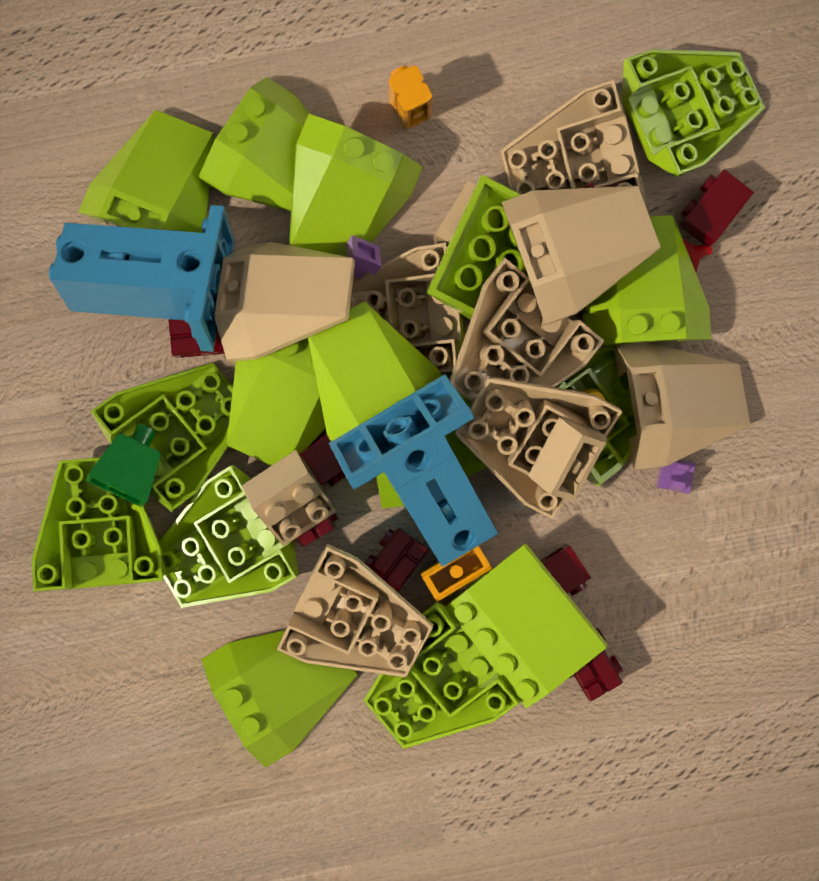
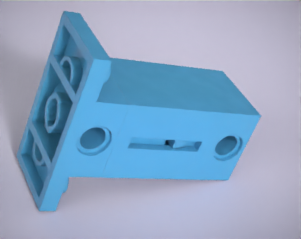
[49,205,235,352]
[329,374,498,567]

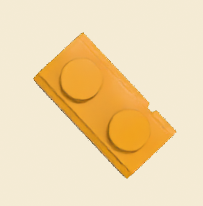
[388,65,433,129]
[420,546,492,602]

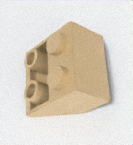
[528,417,608,501]
[241,450,337,546]

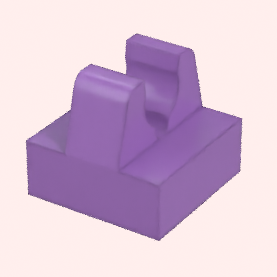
[346,235,382,280]
[656,460,696,494]

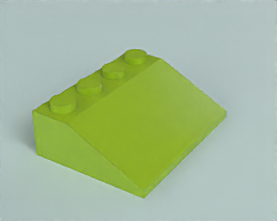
[426,174,532,320]
[445,543,608,709]

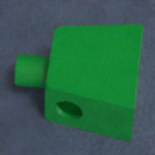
[85,424,161,507]

